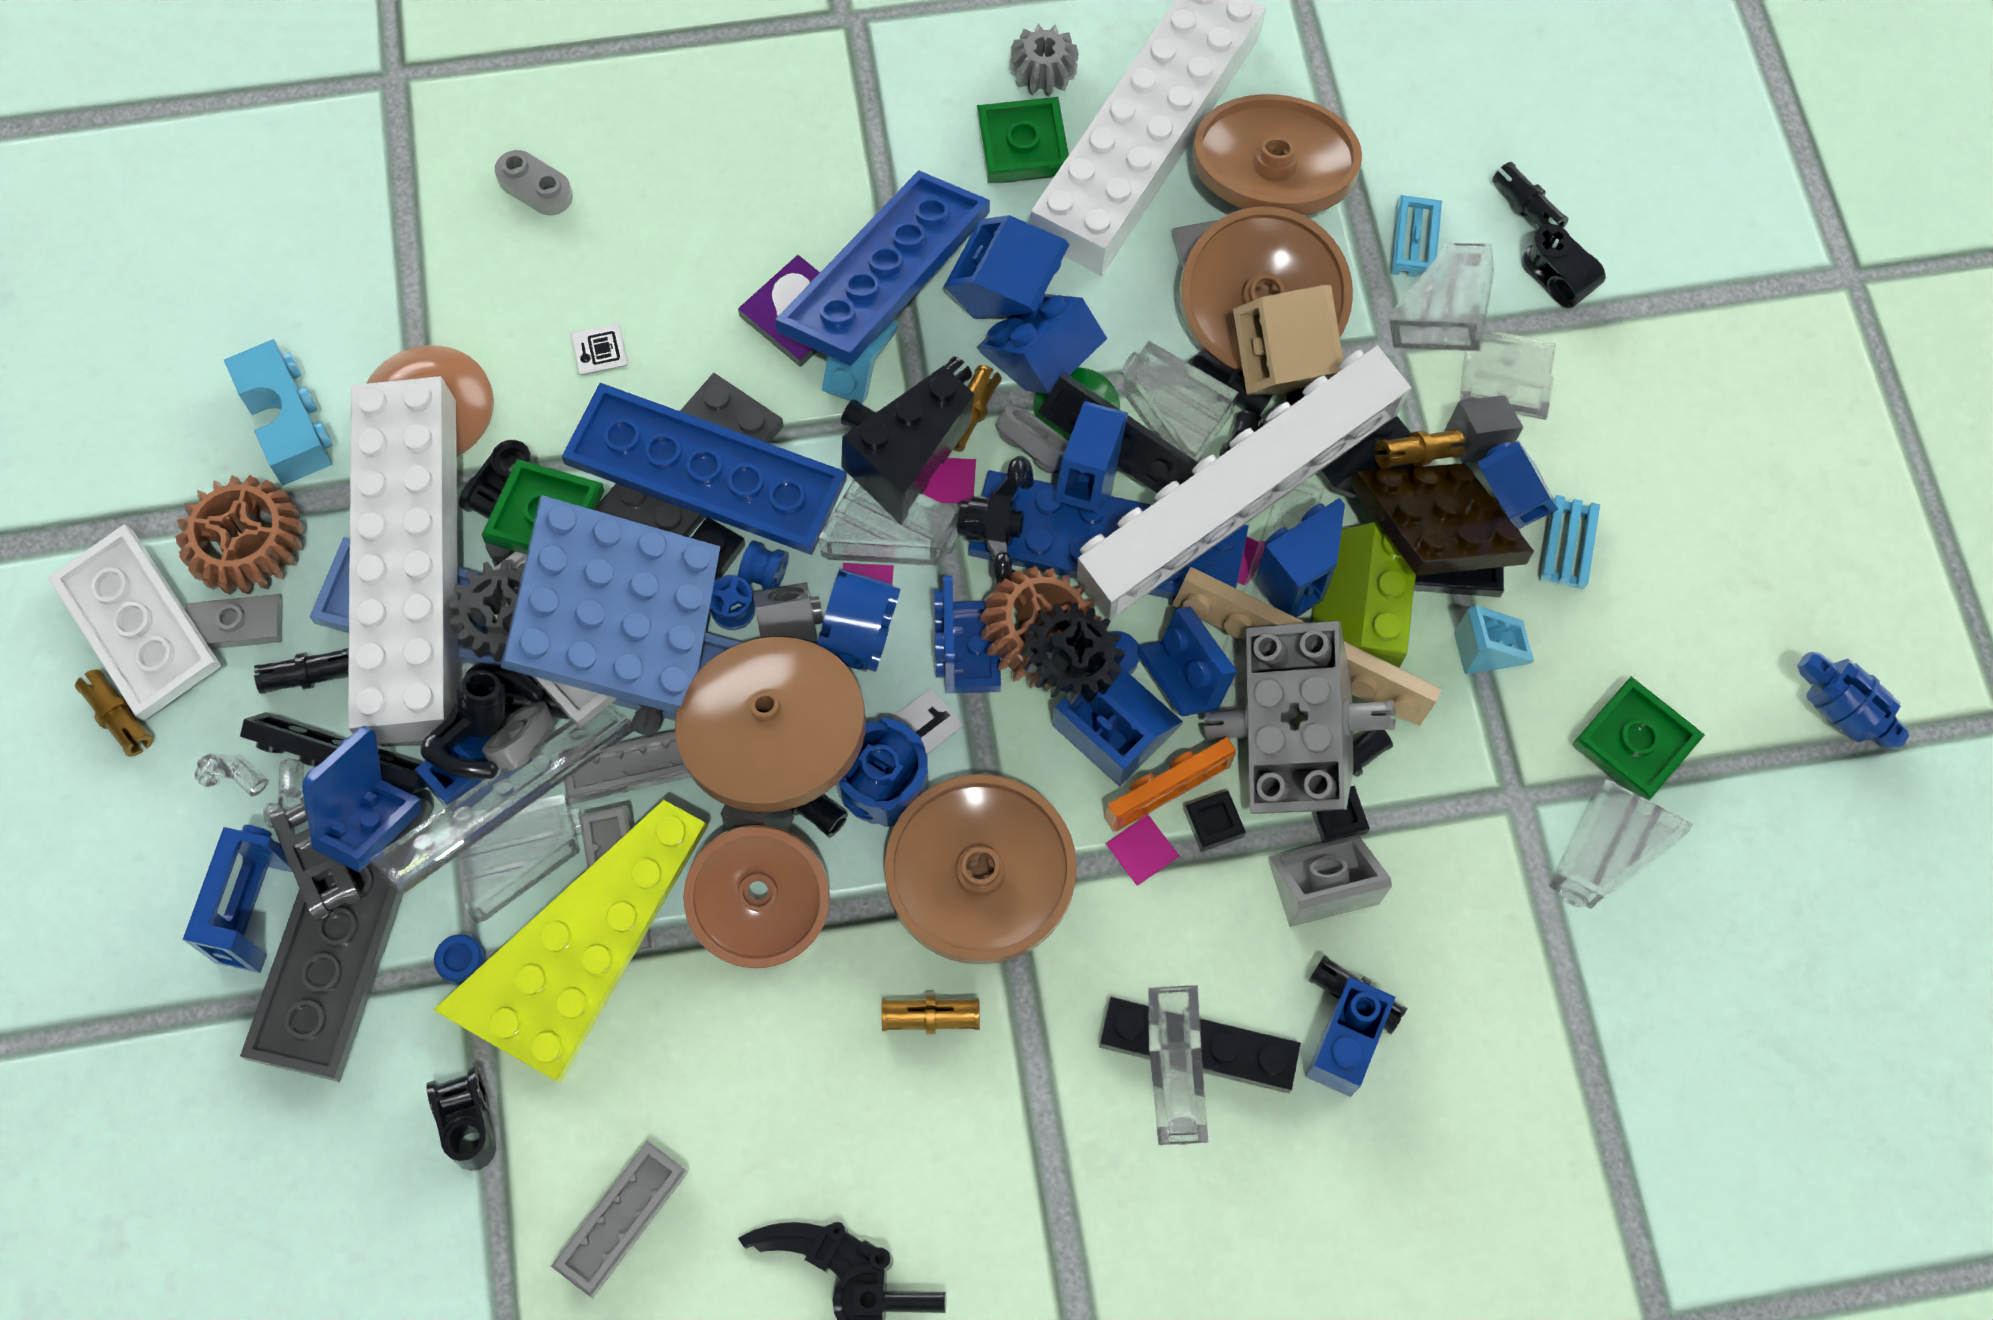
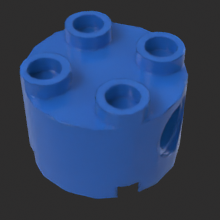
[817,568,901,672]
[836,718,928,827]

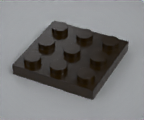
[1351,463,1534,576]

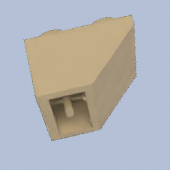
[1233,285,1344,395]

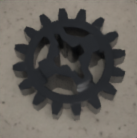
[1021,603,1125,704]

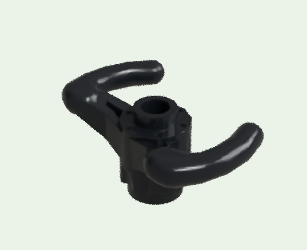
[957,456,1034,584]
[420,663,544,779]

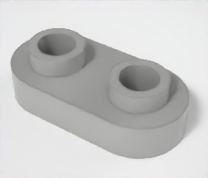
[495,150,573,215]
[997,405,1069,473]
[482,701,555,772]

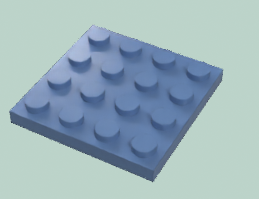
[501,495,720,714]

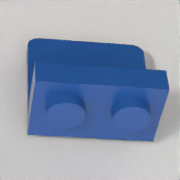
[934,576,1001,694]
[302,726,422,873]

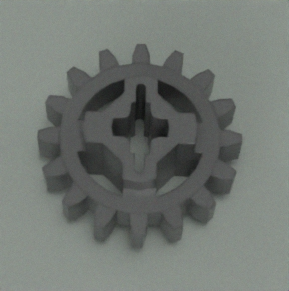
[448,559,524,662]

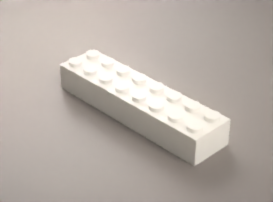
[1030,0,1266,276]
[1077,345,1412,621]
[348,376,459,745]

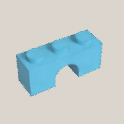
[224,339,333,486]

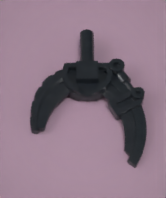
[738,1222,947,1320]

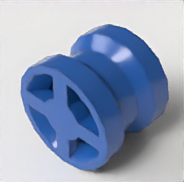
[738,540,789,590]
[710,575,755,631]

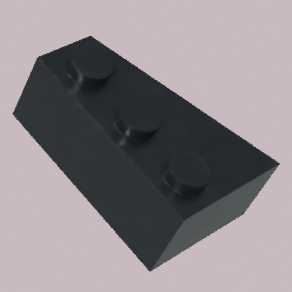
[841,365,974,525]

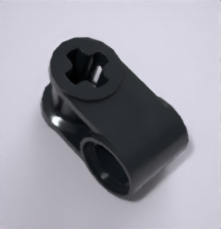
[1521,224,1606,308]
[459,440,536,519]
[426,1067,496,1171]

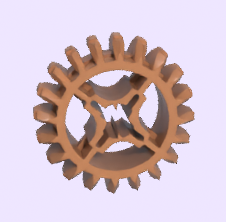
[175,475,304,595]
[980,566,1102,690]

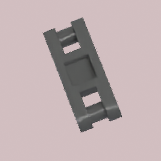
[268,797,363,921]

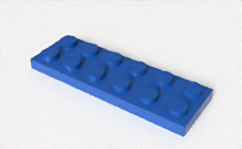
[775,170,990,366]
[562,383,847,555]
[968,470,1249,600]

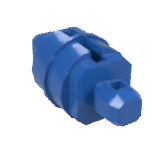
[1797,652,1909,749]

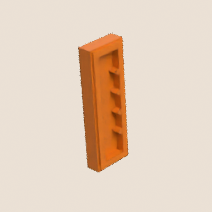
[1105,737,1236,832]

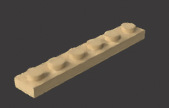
[1172,567,1441,726]

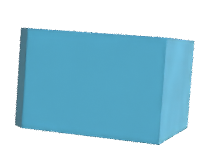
[1454,605,1534,674]

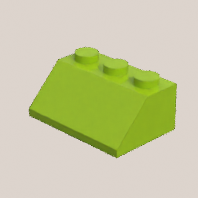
[1311,522,1416,668]

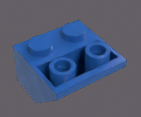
[944,215,1070,319]
[977,294,1108,394]
[1255,498,1345,618]
[1052,667,1183,787]

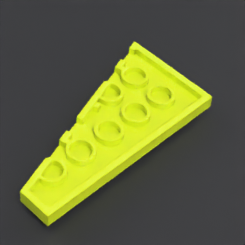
[433,800,708,1082]

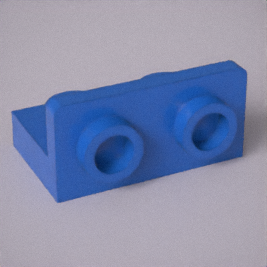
[1137,606,1237,716]

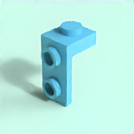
[822,320,898,404]

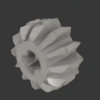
[1009,23,1079,97]

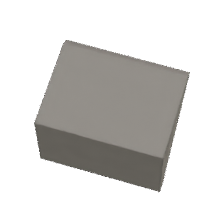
[1269,834,1392,927]

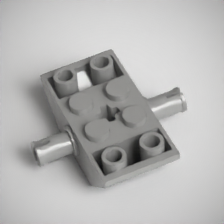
[1204,621,1396,814]

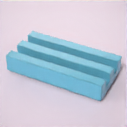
[1391,195,1442,280]
[1540,495,1600,589]

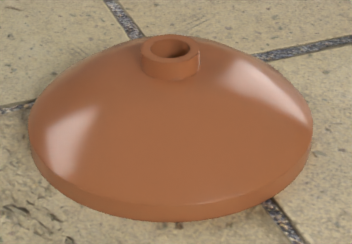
[366,345,494,457]
[683,825,830,968]

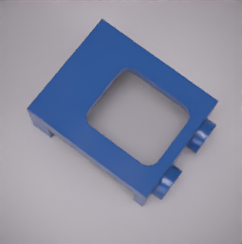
[182,825,292,973]

